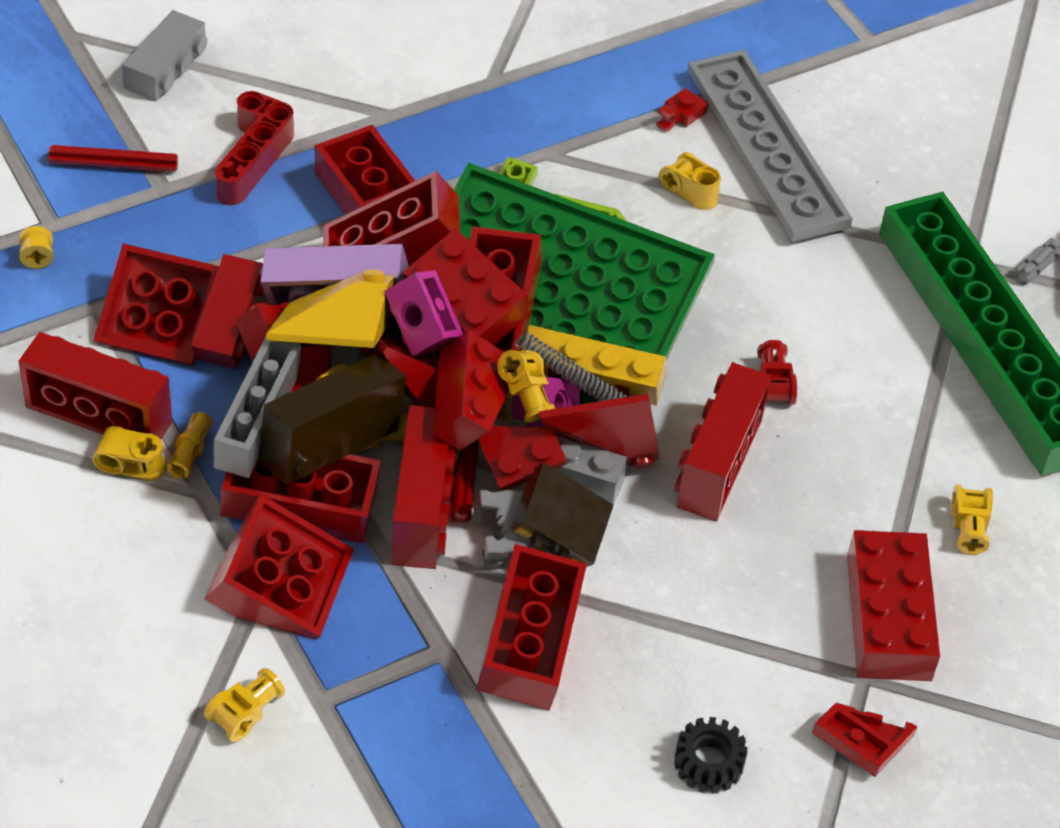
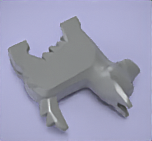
[474,481,556,569]

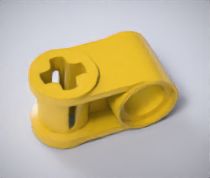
[659,152,721,210]
[92,426,167,481]

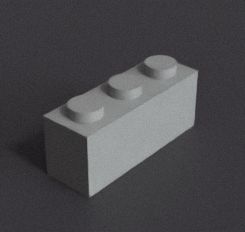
[122,10,208,101]

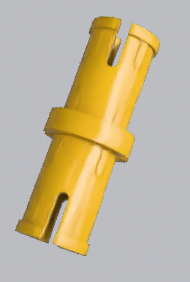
[167,412,213,479]

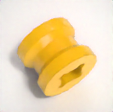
[19,226,54,269]

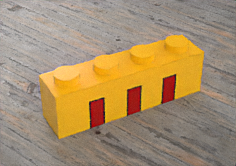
[521,325,666,406]

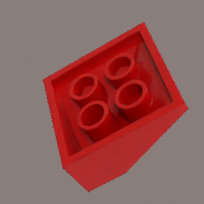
[93,243,219,366]
[370,331,439,408]
[539,393,660,469]
[204,494,354,640]

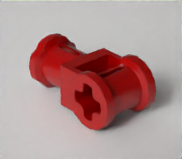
[757,340,797,405]

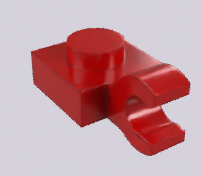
[656,88,709,132]

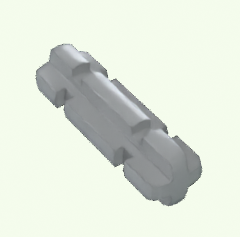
[1015,238,1060,283]

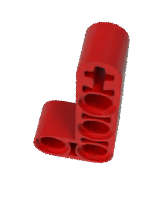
[215,91,294,206]

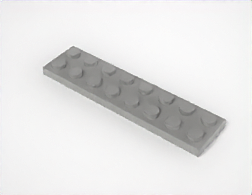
[687,50,853,242]

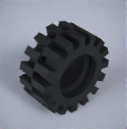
[674,717,747,794]

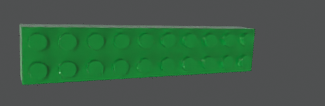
[879,191,1060,476]

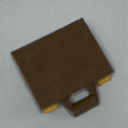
[511,463,614,567]

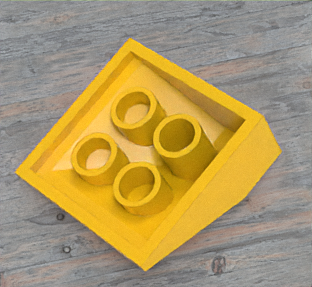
[266,269,394,348]

